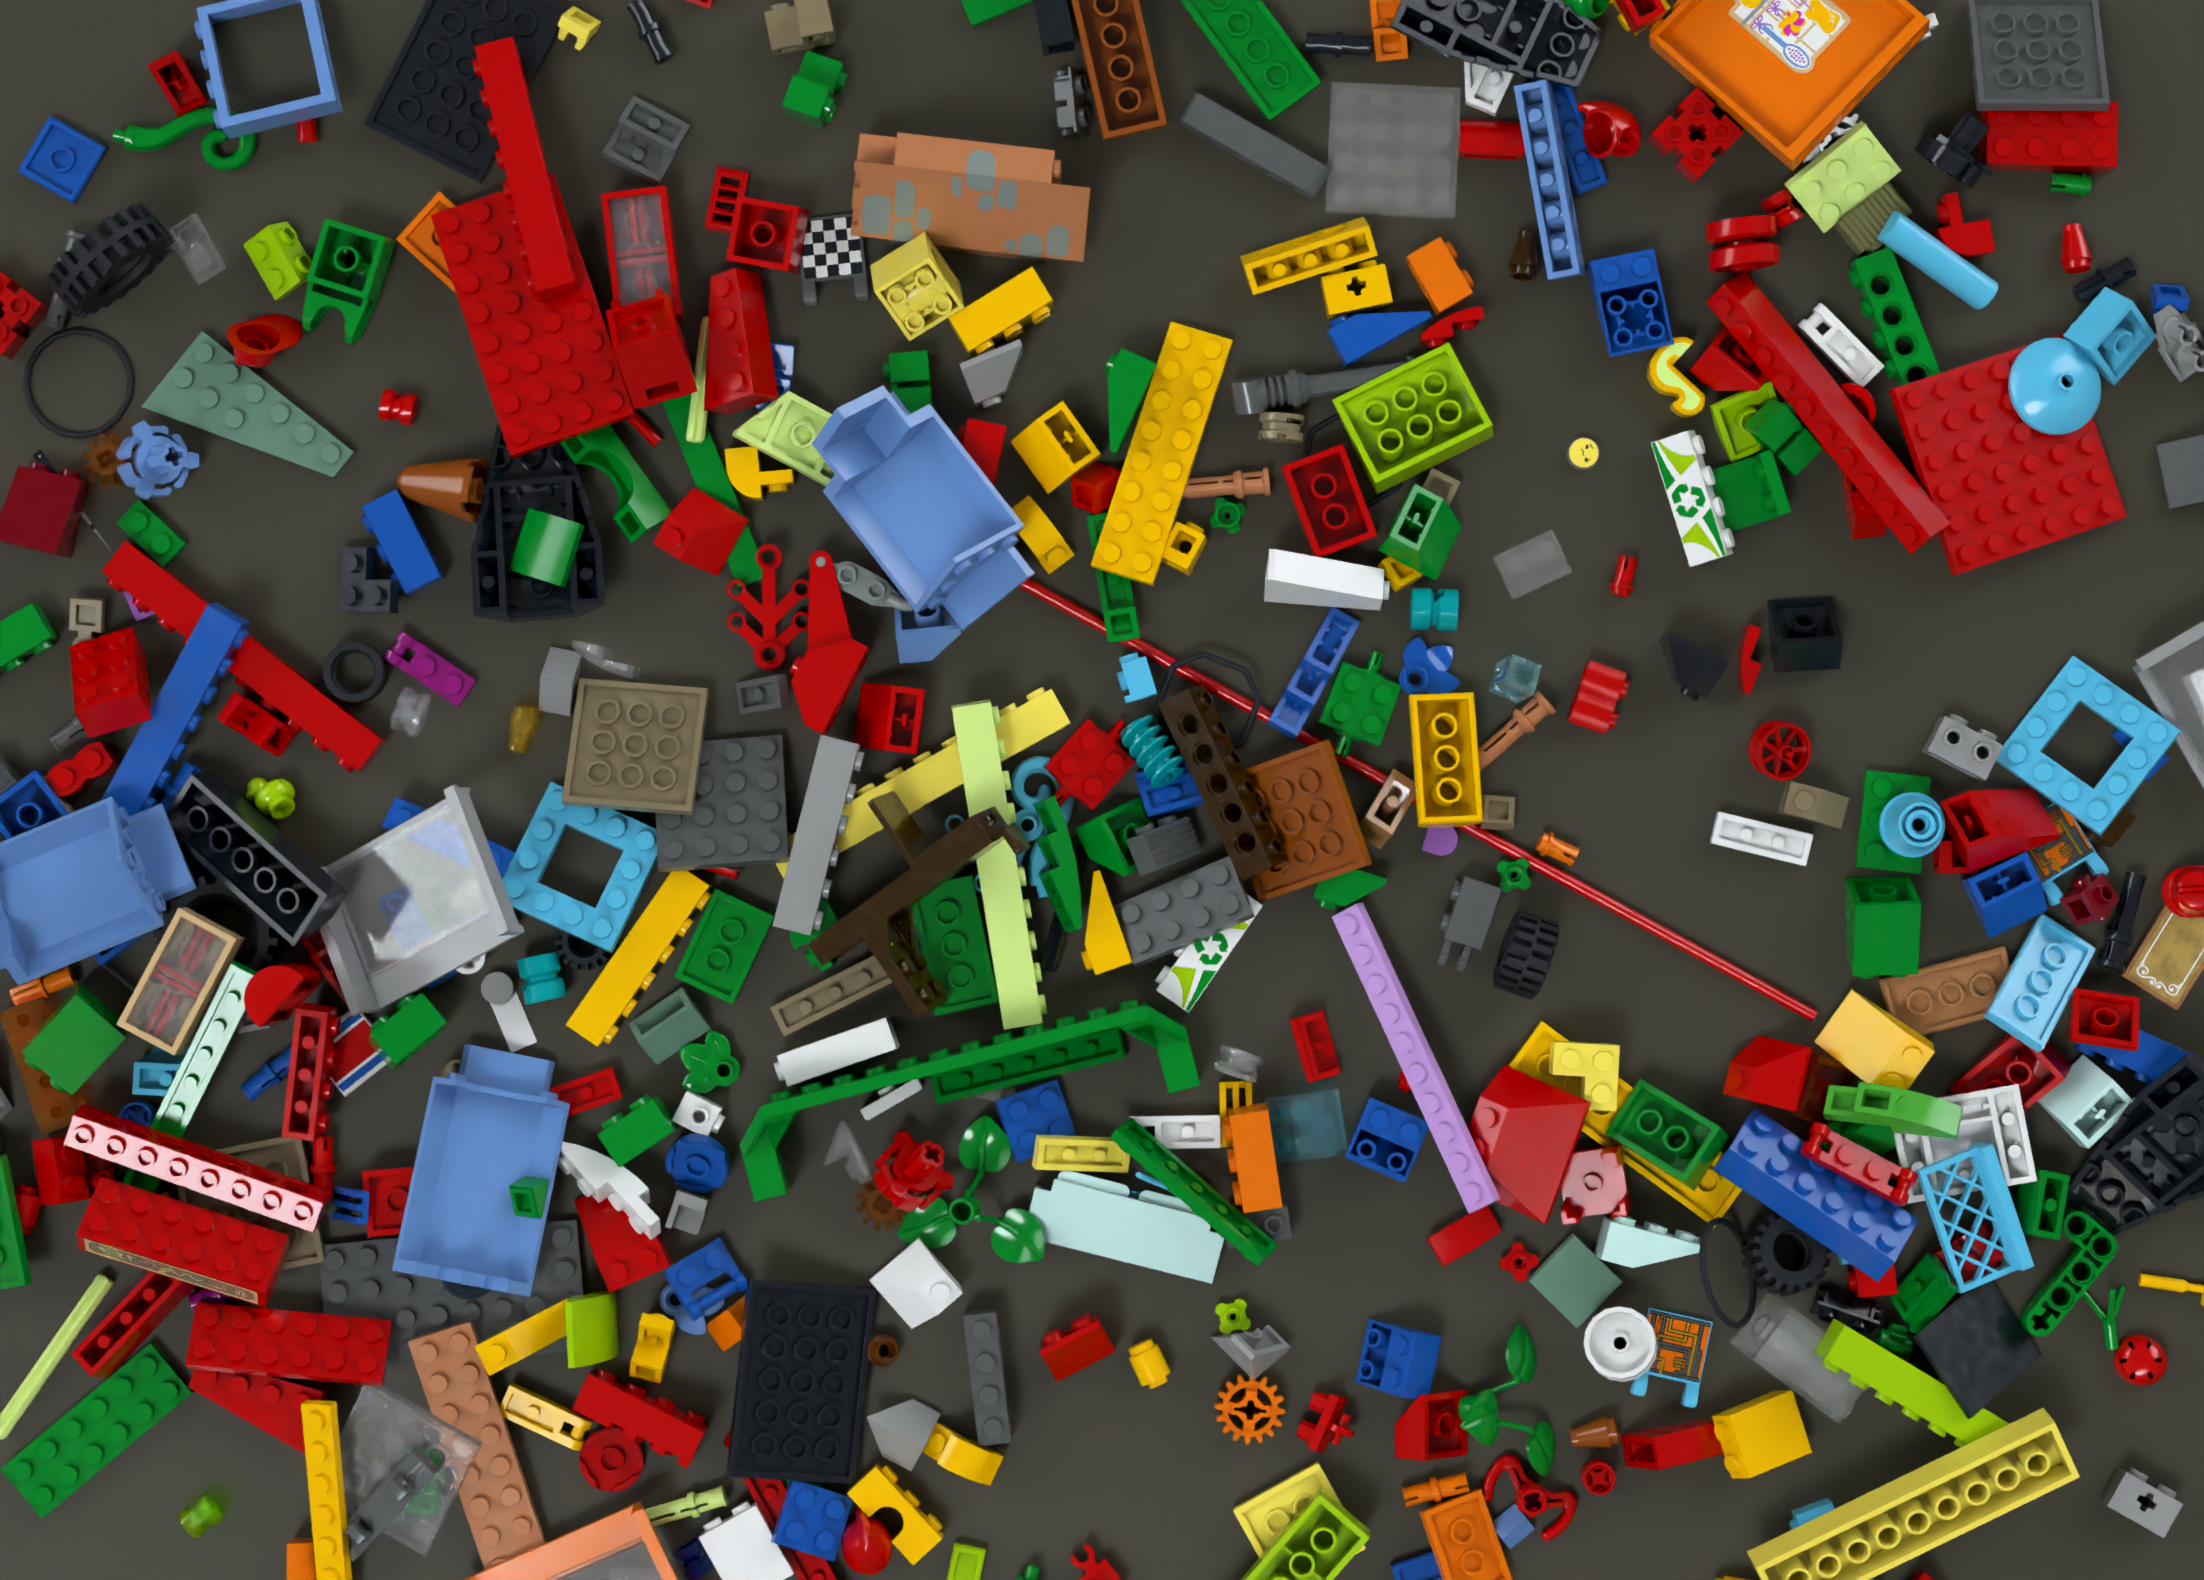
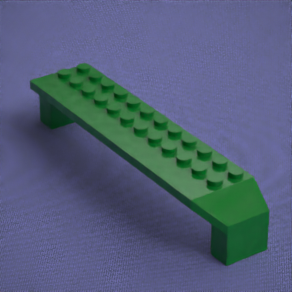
[740,998,1200,1202]

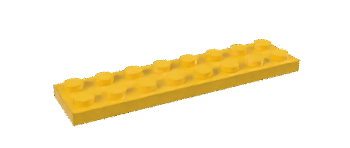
[1091,322,1233,586]
[1508,1021,1742,1228]

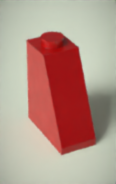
[1620,1420,1724,1470]

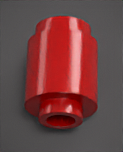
[14,1184,41,1234]

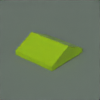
[1710,379,1779,463]

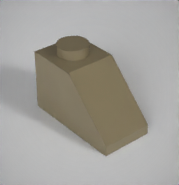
[1777,781,1849,829]

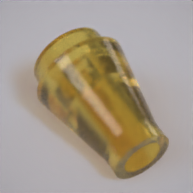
[507,704,541,754]

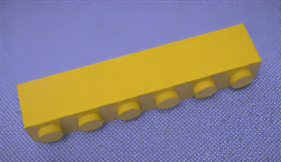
[566,870,712,1047]

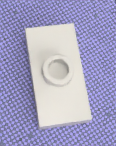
[860,1079,923,1120]

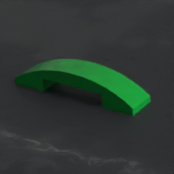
[1087,512,1140,644]

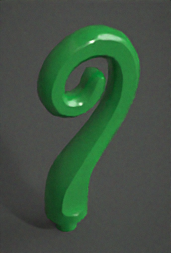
[113,107,257,171]

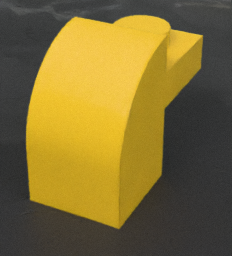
[725,447,795,501]
[1011,495,1074,575]
[629,1312,676,1384]
[923,1423,1004,1486]

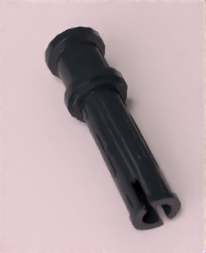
[2096,871,2147,972]

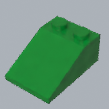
[1104,347,1157,459]
[1605,1078,1730,1191]

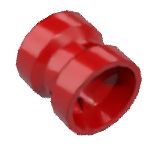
[1760,188,1804,230]
[378,389,419,426]
[1580,1459,1616,1496]

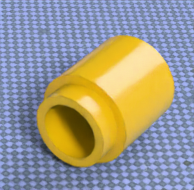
[1128,1338,1171,1389]

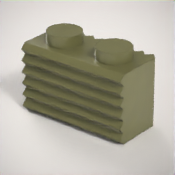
[1834,182,1913,256]

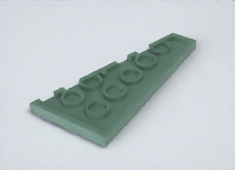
[141,331,356,478]

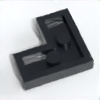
[339,547,399,613]

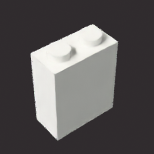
[698,1500,795,1580]

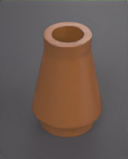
[1570,1415,1620,1448]

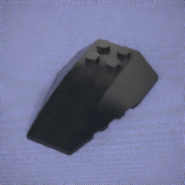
[1390,0,1604,89]
[471,425,605,623]
[2067,1054,2204,1236]

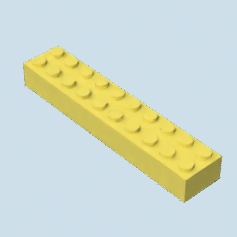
[1747,1408,2080,1580]

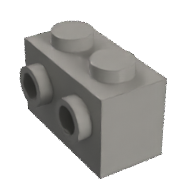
[1922,714,2004,781]

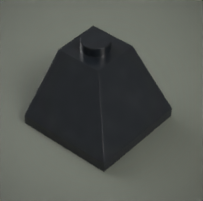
[1660,632,1729,701]

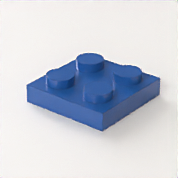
[994,1079,1077,1163]
[771,1480,853,1562]

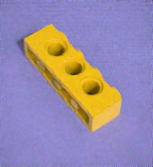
[1240,217,1378,295]

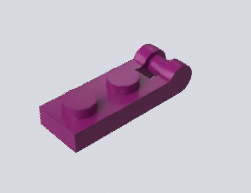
[383,630,477,708]

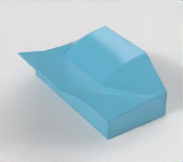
[132,1046,189,1096]

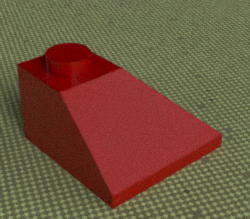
[1689,325,1767,391]
[653,487,749,576]
[1723,1035,1812,1112]
[1394,1389,1467,1461]

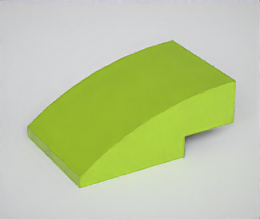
[565,1290,619,1368]

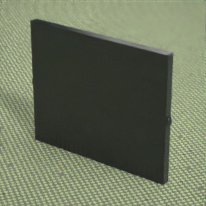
[1913,1281,2041,1419]

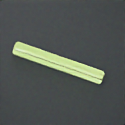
[686,316,709,443]

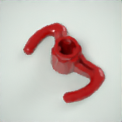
[1481,1454,1578,1542]

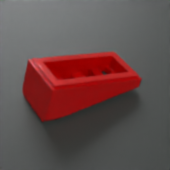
[704,166,750,235]

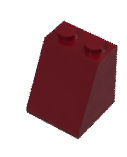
[0,462,89,558]

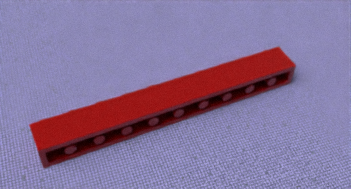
[1706,272,1951,554]
[101,540,387,773]

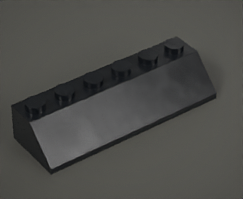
[166,772,349,947]

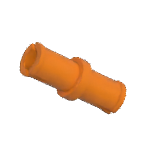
[1402,1472,1470,1508]

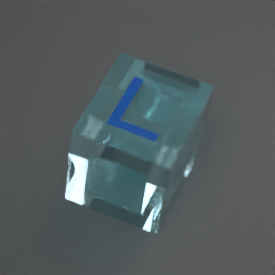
[1489,654,1542,703]

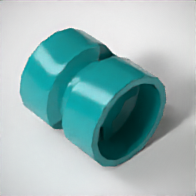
[1410,587,1459,631]
[516,952,567,1005]

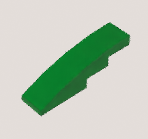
[1033,795,1082,933]

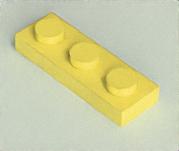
[1032,1134,1130,1173]

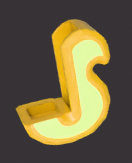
[1647,337,1705,418]

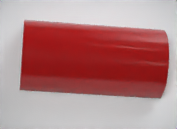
[244,963,325,1027]

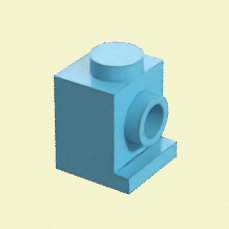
[1116,652,1157,704]

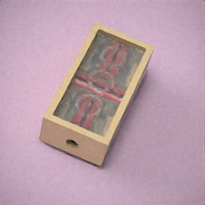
[116,907,244,1056]

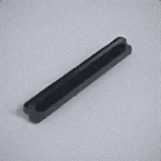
[1040,846,1088,973]

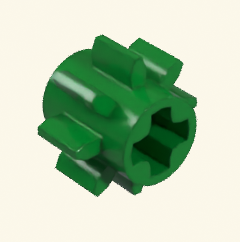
[1875,1323,1913,1360]

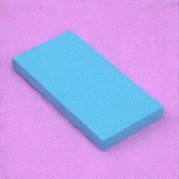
[1983,913,2096,1053]

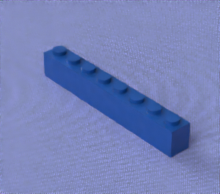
[101,602,250,816]

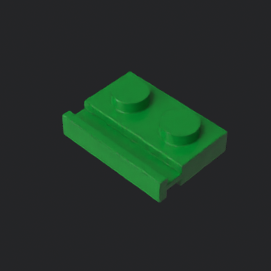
[1890,1253,1959,1333]

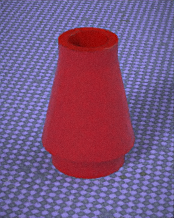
[2060,223,2093,274]

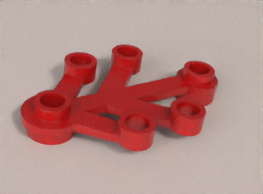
[726,544,809,670]

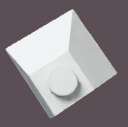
[869,1237,963,1329]

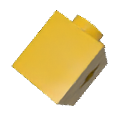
[1320,260,1393,319]

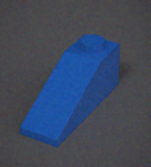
[1326,311,1432,367]

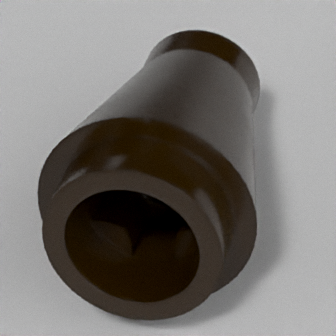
[1508,231,1540,281]

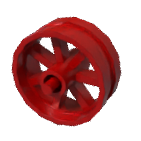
[1748,719,1812,781]

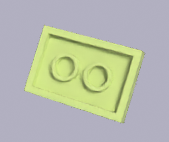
[1784,121,1902,233]

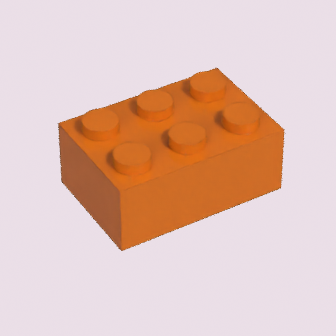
[1222,1102,1283,1213]

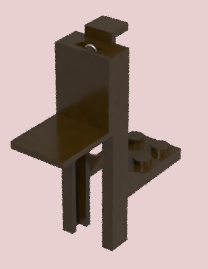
[807,791,1030,1019]

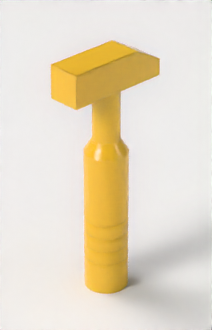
[2138,1273,2204,1306]

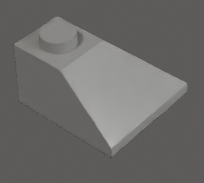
[959,339,1024,409]

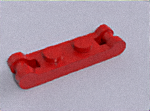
[1800,1122,1918,1206]

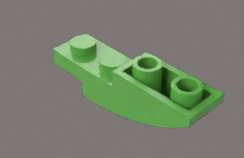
[1823,1082,1963,1139]

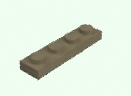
[770,956,892,1036]

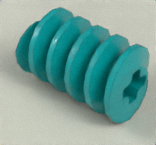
[1120,714,1184,789]

